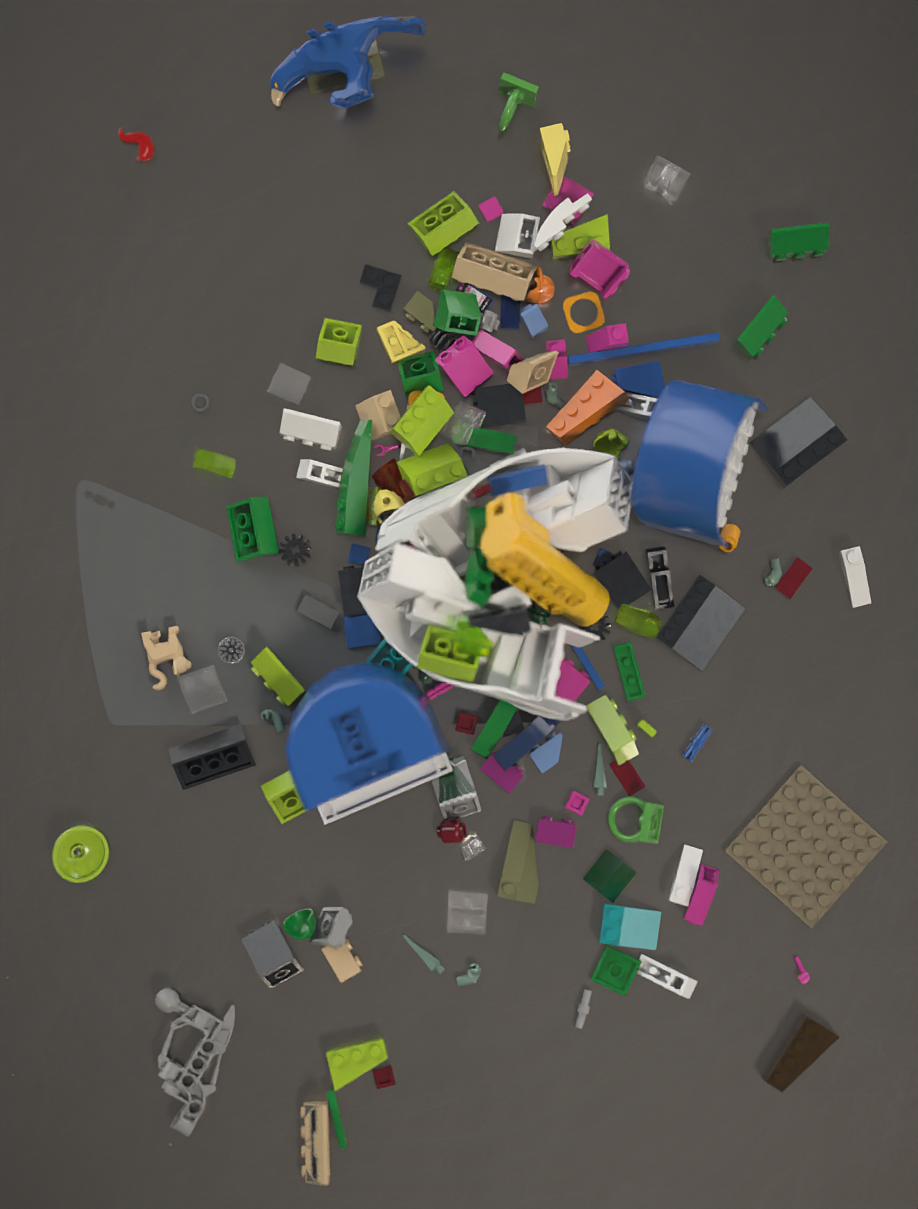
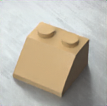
[507,351,558,394]
[355,390,401,440]

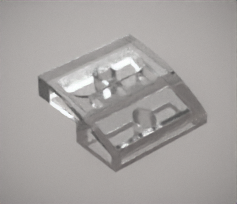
[438,401,486,445]
[447,890,488,935]

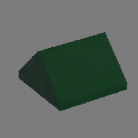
[583,849,636,903]

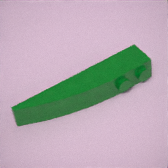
[335,420,372,535]

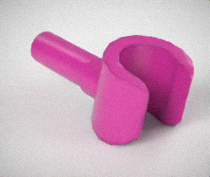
[374,443,401,457]
[794,957,810,985]

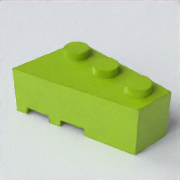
[551,214,610,260]
[586,695,639,765]
[326,1037,388,1091]

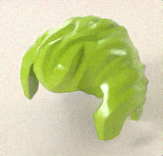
[593,428,629,458]

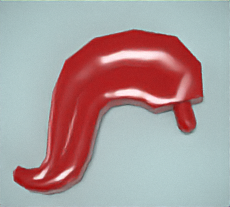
[118,129,154,162]

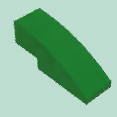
[453,425,517,455]
[466,547,494,607]
[471,700,518,759]

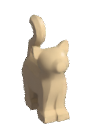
[141,626,192,691]

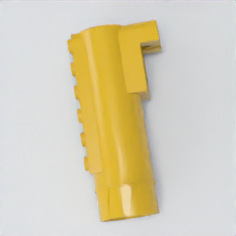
[481,493,610,627]

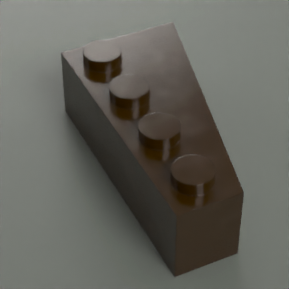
[763,1014,840,1092]

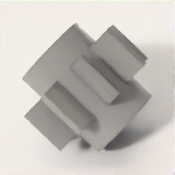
[479,310,500,333]

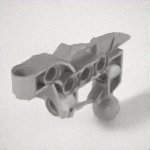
[155,988,235,1137]

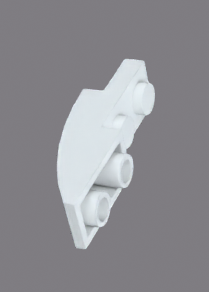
[531,193,592,252]

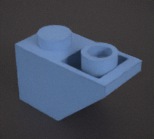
[519,304,548,339]
[529,732,563,774]

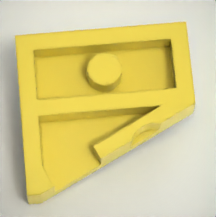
[376,321,426,364]

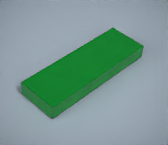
[613,642,646,702]
[326,1088,348,1149]

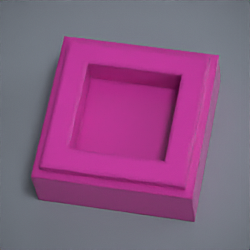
[478,196,504,223]
[564,790,590,816]

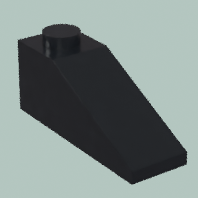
[468,604,532,636]

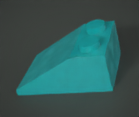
[366,638,413,675]
[599,903,661,950]

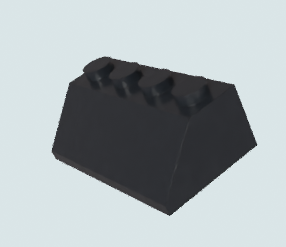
[168,724,256,790]

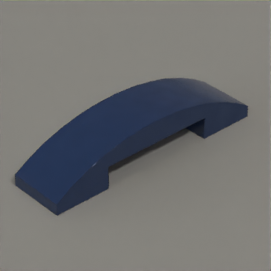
[493,716,560,771]

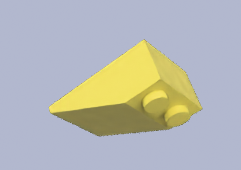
[540,123,570,196]

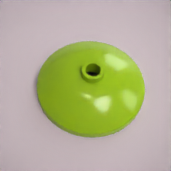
[52,825,109,883]

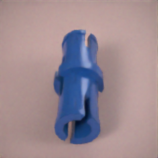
[682,724,713,762]

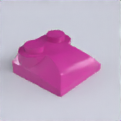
[542,176,594,226]

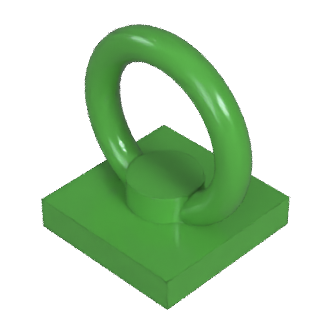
[498,72,539,131]
[608,796,664,844]

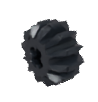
[429,328,457,353]
[279,533,312,566]
[578,616,611,643]

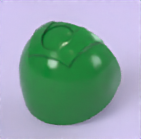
[283,908,317,941]

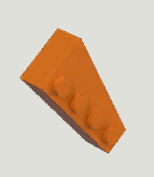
[546,370,629,445]

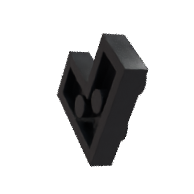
[360,264,402,312]

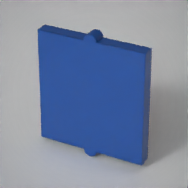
[344,615,381,648]

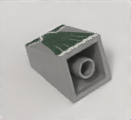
[431,756,482,819]

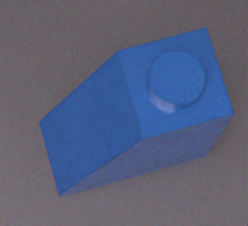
[611,361,665,399]

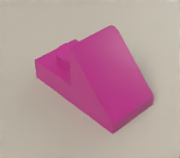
[546,340,568,380]

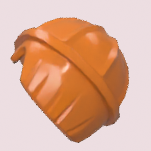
[525,267,555,305]

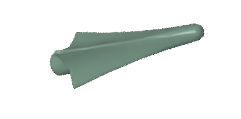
[593,743,607,796]
[403,935,444,975]

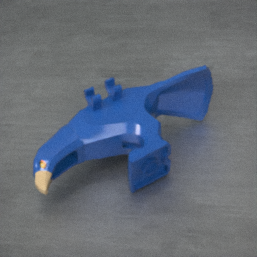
[270,16,427,109]

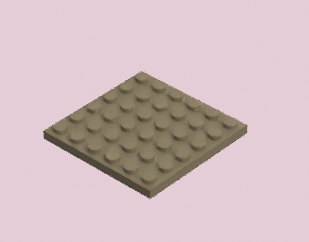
[724,765,887,929]

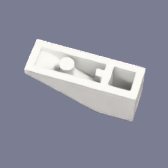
[615,392,657,422]
[296,459,343,488]
[838,546,871,608]
[668,845,703,906]
[637,954,698,999]

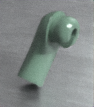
[764,558,782,586]
[261,709,285,733]
[456,963,481,987]

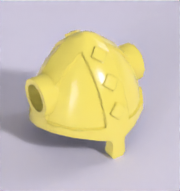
[373,490,405,524]

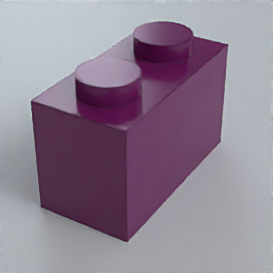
[480,751,524,794]
[535,816,577,848]

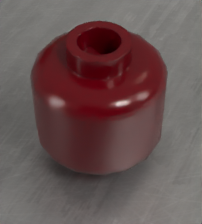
[437,818,466,844]

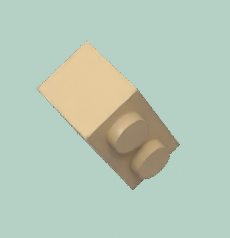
[321,939,363,983]

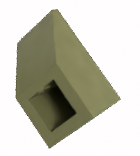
[404,291,436,334]

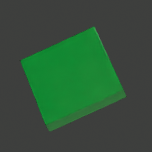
[590,945,642,997]

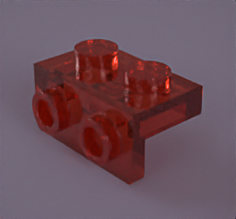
[372,458,408,499]

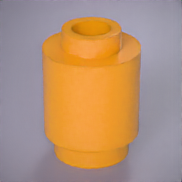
[719,524,741,552]

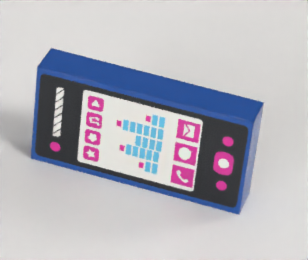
[455,282,494,314]

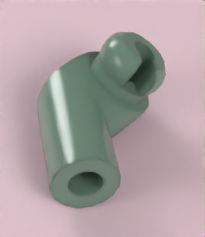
[545,383,566,409]

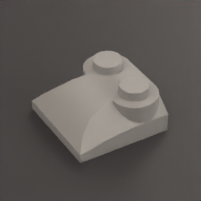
[309,907,353,949]

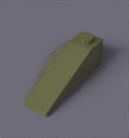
[307,40,384,95]
[497,820,539,904]

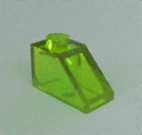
[428,247,459,290]
[193,448,236,478]
[615,604,663,639]
[452,621,494,659]

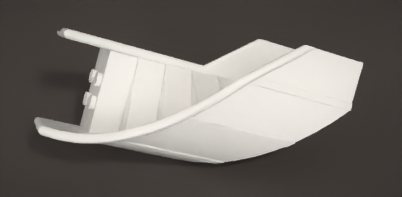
[376,448,633,578]
[358,544,600,721]

